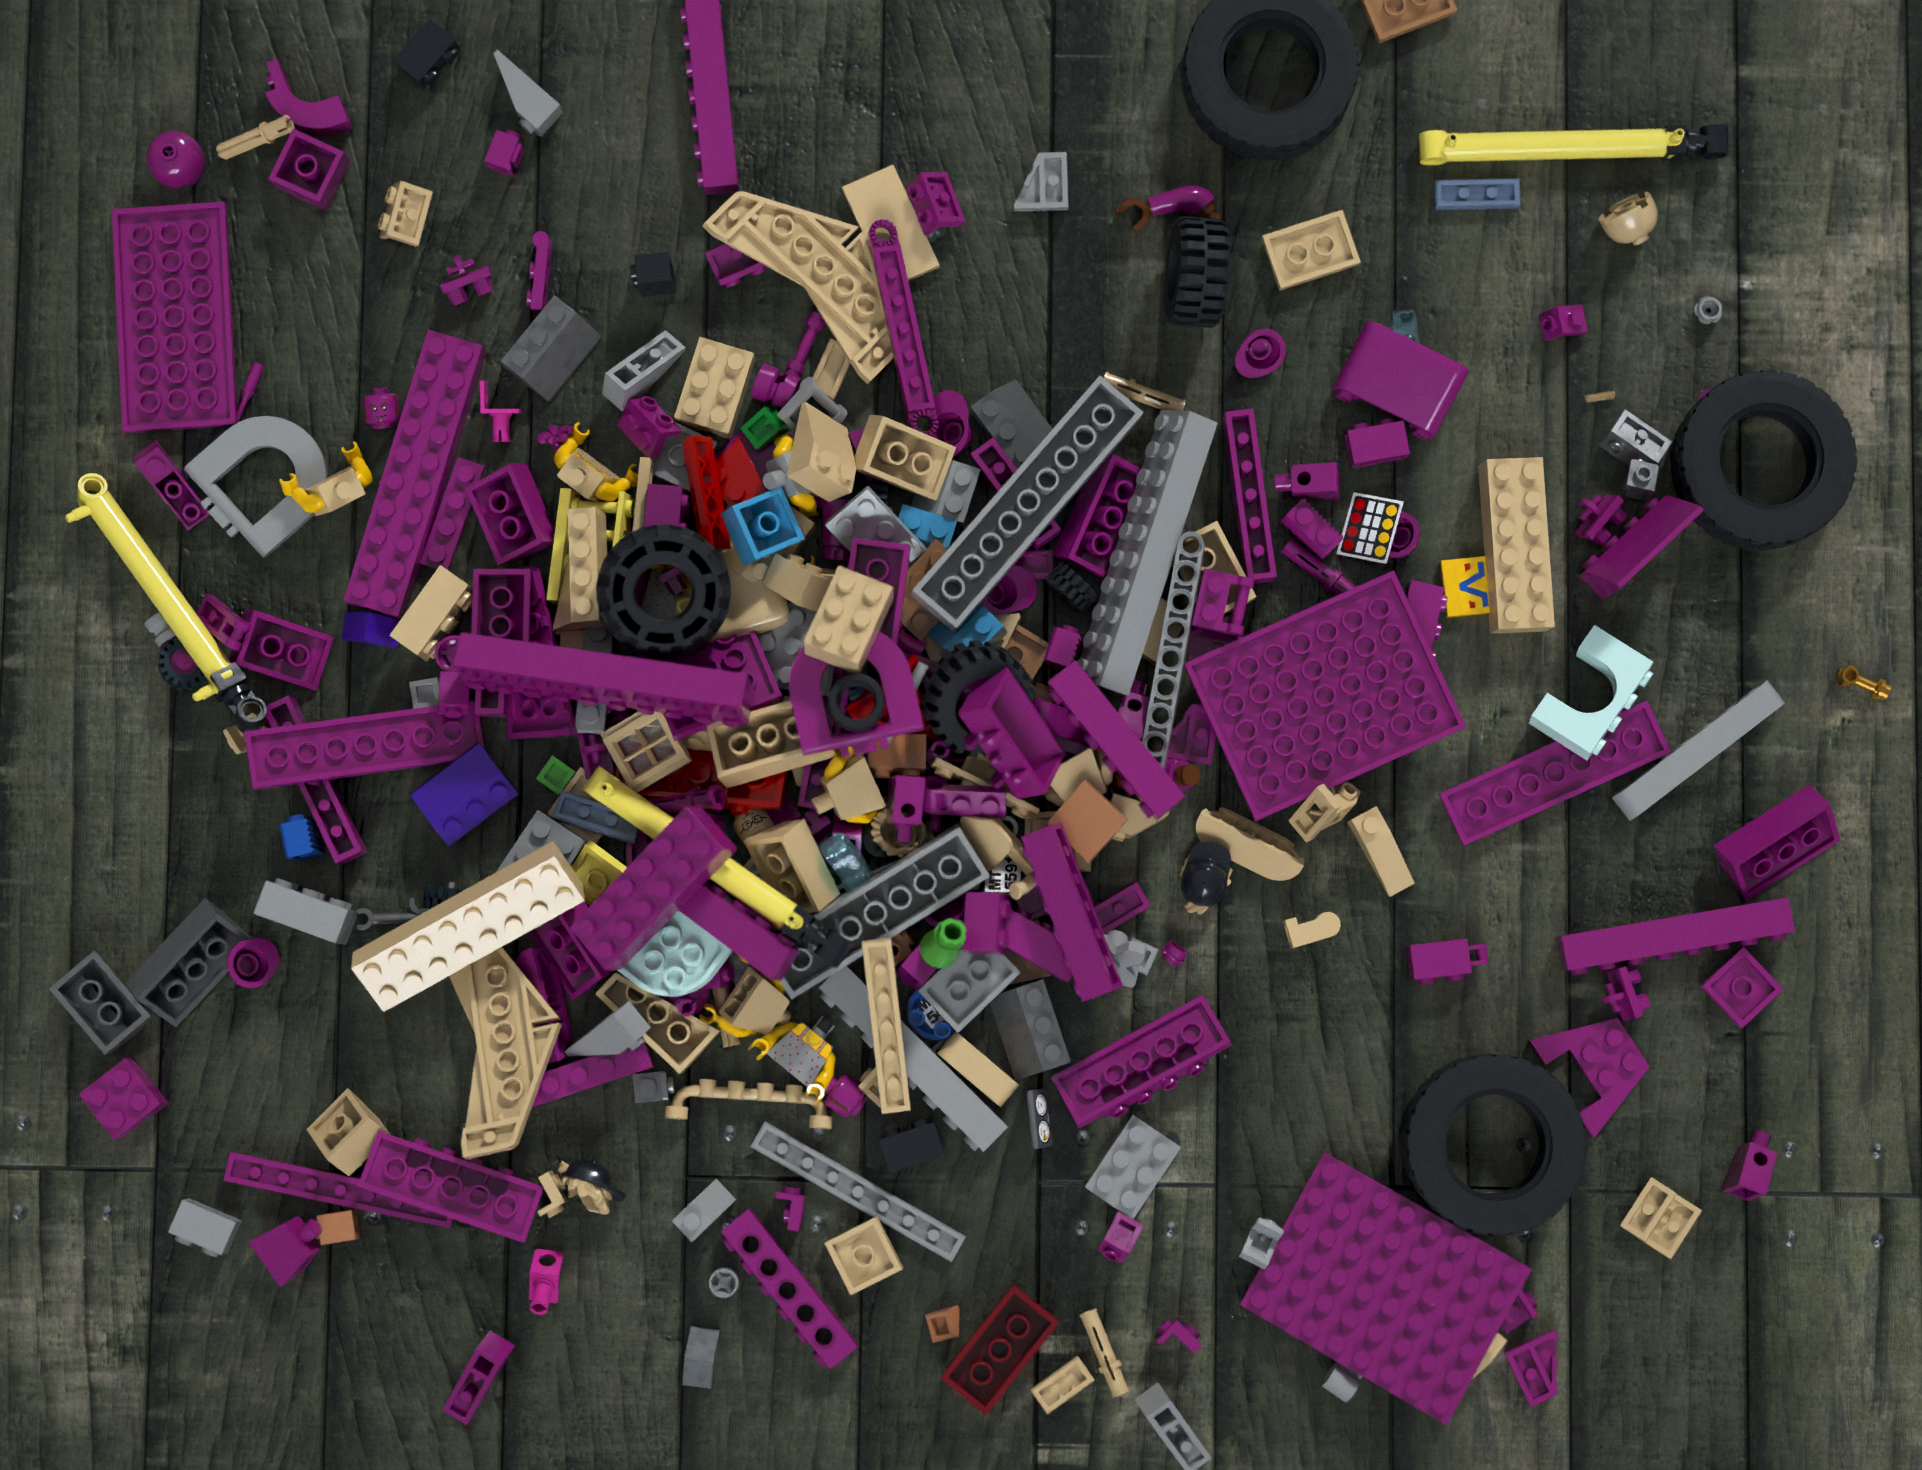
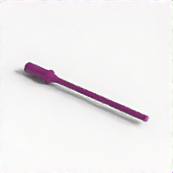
[204,362,264,496]

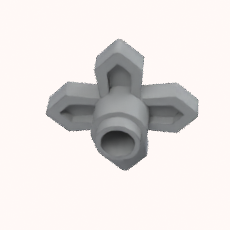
[1104,930,1146,988]

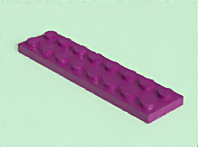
[244,700,484,790]
[1438,701,1671,846]

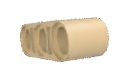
[937,1031,1019,1107]

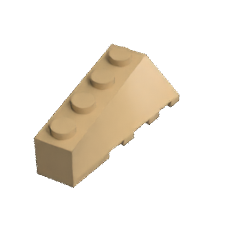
[553,507,607,631]
[596,973,720,1074]

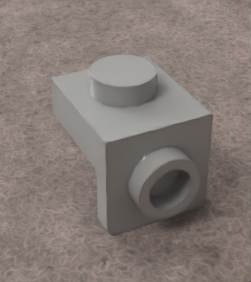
[1238,1218,1284,1270]

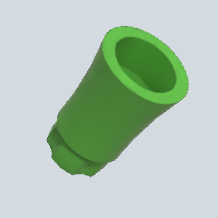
[920,918,966,968]

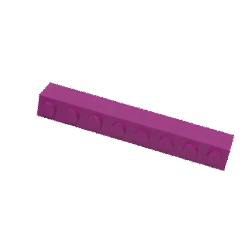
[680,0,739,195]
[1556,897,1795,975]

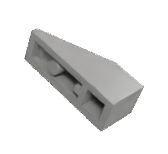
[494,50,563,137]
[602,330,686,411]
[564,1001,651,1056]
[1134,1382,1212,1470]

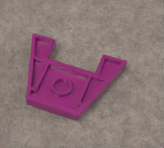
[1528,1018,1650,1138]

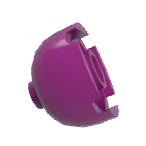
[146,130,206,189]

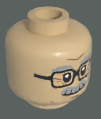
[733,809,774,846]

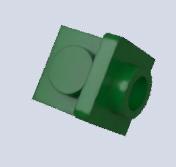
[740,406,791,451]

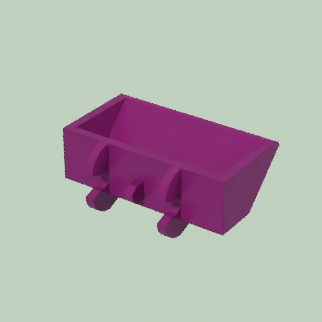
[958,667,1066,799]

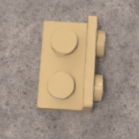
[378,181,432,247]

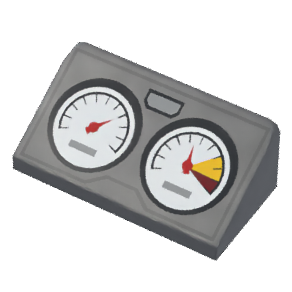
[1026,1088,1054,1149]

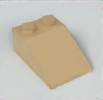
[786,402,856,502]
[854,415,956,501]

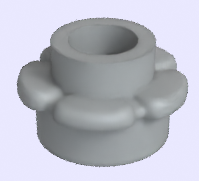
[1694,297,1722,324]

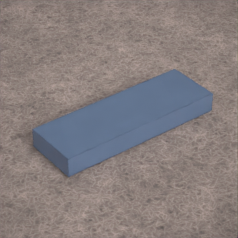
[1434,178,1520,210]
[552,790,640,845]

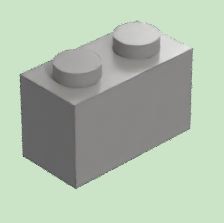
[168,1198,242,1257]

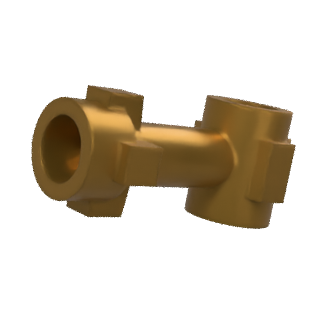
[1835,665,1891,701]

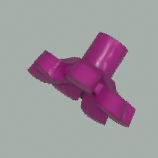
[537,425,573,453]

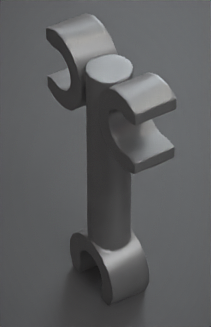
[357,898,429,930]

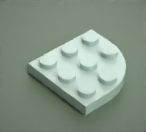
[618,910,732,997]

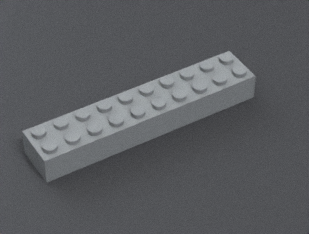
[911,376,1144,633]
[1077,410,1217,696]

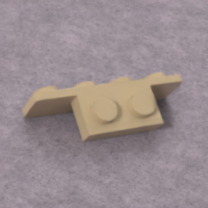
[930,752,1040,819]

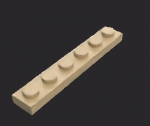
[862,938,911,1114]

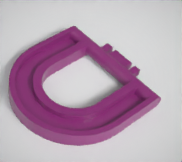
[789,632,924,758]

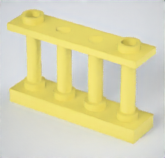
[546,488,635,606]

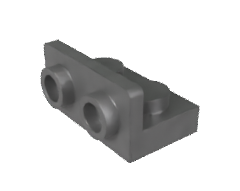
[1600,409,1672,466]

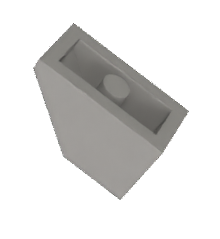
[672,1179,737,1242]

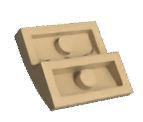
[1620,1177,1702,1260]

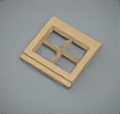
[601,712,692,793]

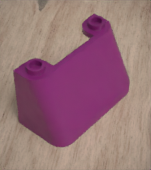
[1331,321,1469,440]

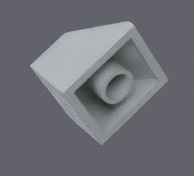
[911,460,981,528]

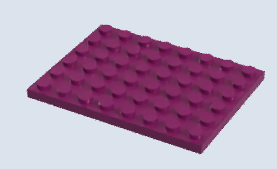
[1184,571,1466,822]
[1240,1152,1532,1425]

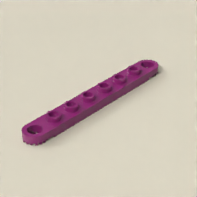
[868,219,939,437]

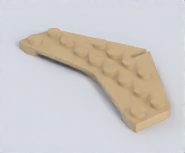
[702,191,894,384]
[449,947,562,1159]

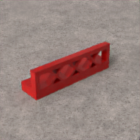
[682,436,731,552]

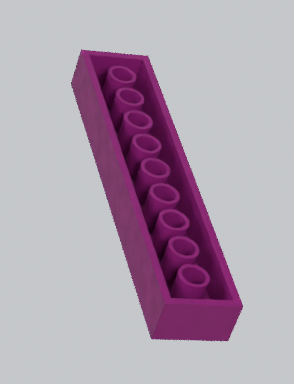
[343,330,487,620]
[454,632,755,727]

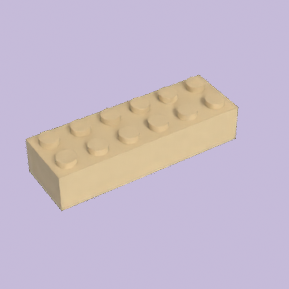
[1478,457,1555,634]

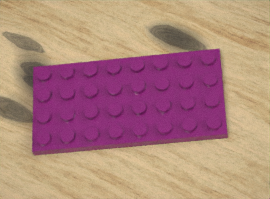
[112,201,238,434]

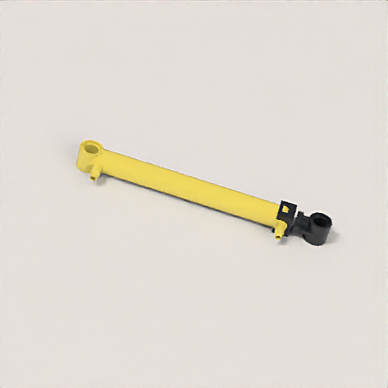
[1419,124,1729,165]
[65,473,267,733]
[582,766,854,969]

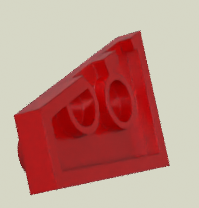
[716,437,768,507]

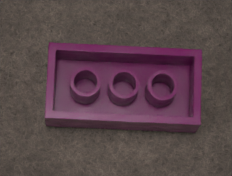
[848,537,911,646]

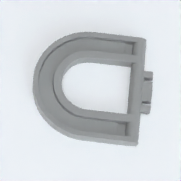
[184,416,328,558]

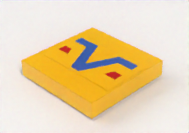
[1439,556,1490,618]

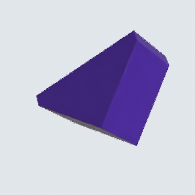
[341,612,400,649]

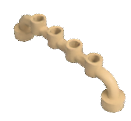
[664,1079,833,1129]

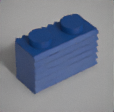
[279,814,325,861]

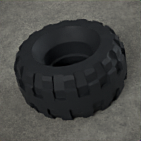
[596,524,731,658]

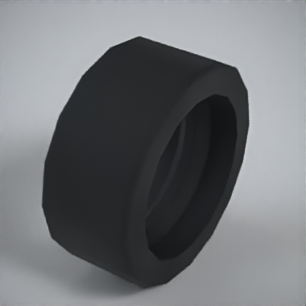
[828,673,885,732]

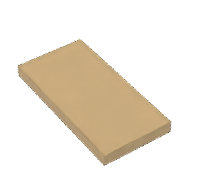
[842,165,940,281]

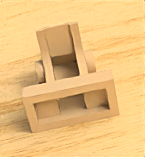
[1288,781,1361,843]

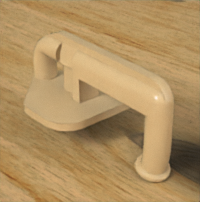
[960,816,1036,900]

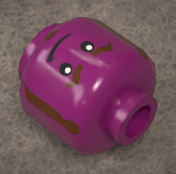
[362,387,401,429]
[824,1074,867,1118]

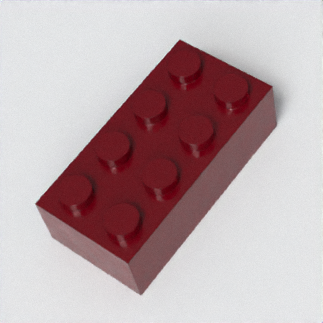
[940,1283,1059,1415]

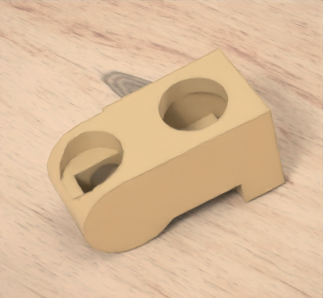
[1282,912,1341,949]

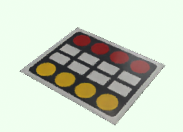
[1337,492,1404,564]

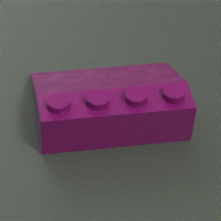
[1052,453,1141,580]
[1579,495,1704,600]

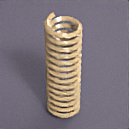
[1585,391,1615,403]

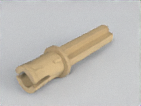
[216,115,295,160]

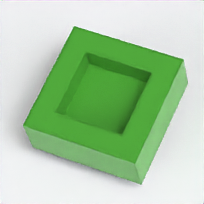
[536,755,576,795]

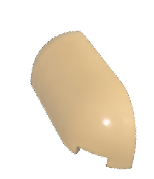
[1196,807,1304,881]

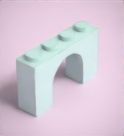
[1529,625,1653,761]

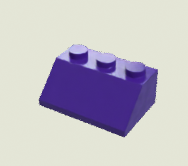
[410,742,518,846]

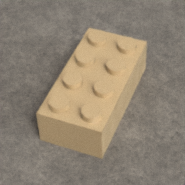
[707,700,837,788]

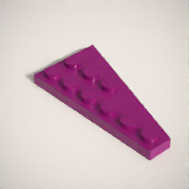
[507,566,578,740]

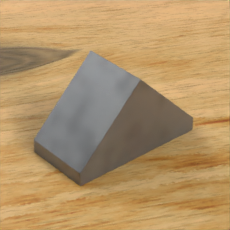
[682,1326,720,1389]

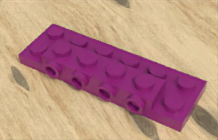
[1051,995,1232,1128]
[357,1131,544,1243]

